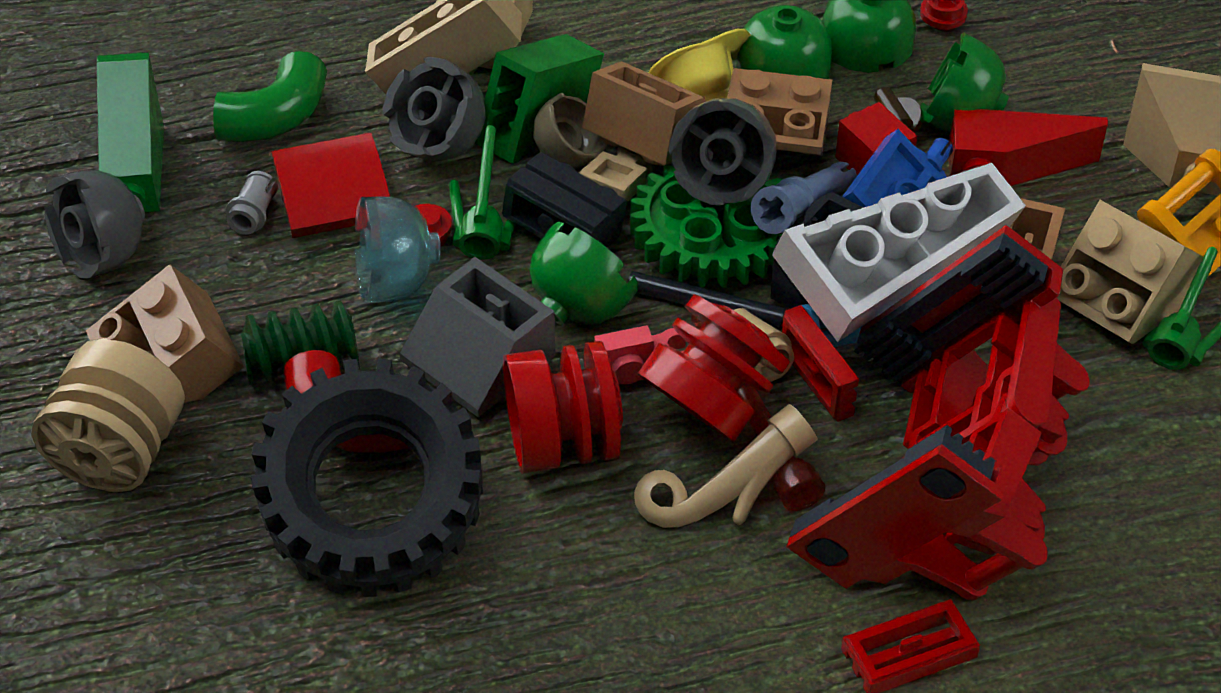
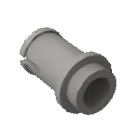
[225,171,278,235]

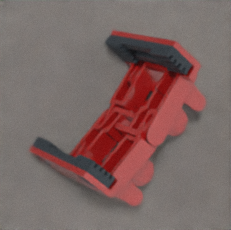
[786,225,1090,600]

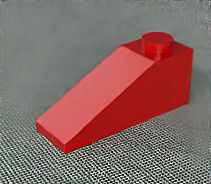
[949,109,1108,186]

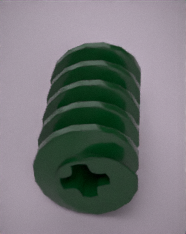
[241,300,360,385]

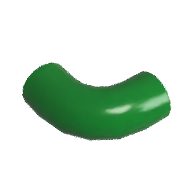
[213,51,327,142]

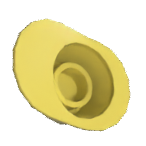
[648,28,751,101]

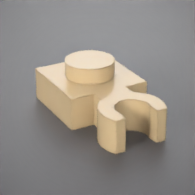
[579,147,654,202]

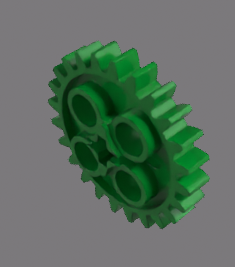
[630,164,798,288]

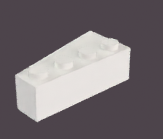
[772,163,1026,342]

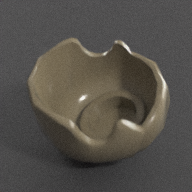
[533,93,608,169]

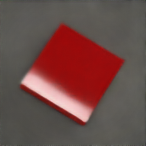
[271,133,394,238]

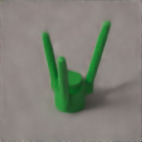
[449,125,517,260]
[1142,247,1221,370]

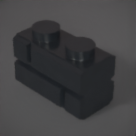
[502,152,627,248]

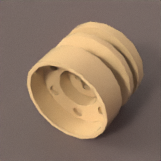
[31,339,185,493]

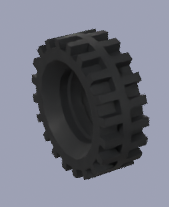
[251,358,483,597]

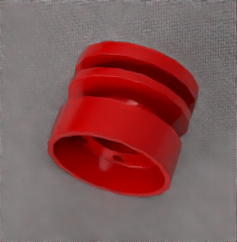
[637,294,790,442]
[503,341,623,474]

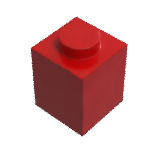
[835,102,917,175]

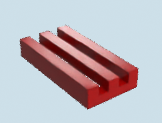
[782,305,859,422]
[841,599,980,693]

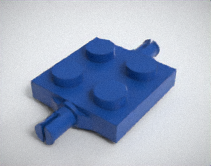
[842,129,954,207]

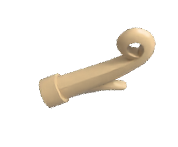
[634,404,818,528]

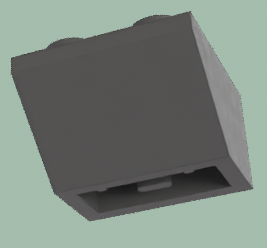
[400,257,555,417]

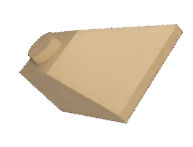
[1123,63,1221,196]

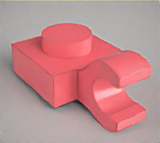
[594,325,686,385]

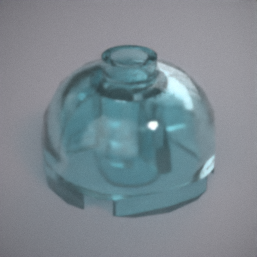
[355,196,440,303]

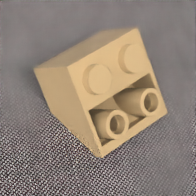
[1057,200,1203,344]

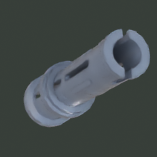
[751,161,857,234]

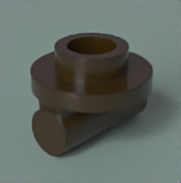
[874,87,924,133]

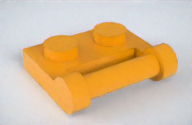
[1137,148,1221,276]

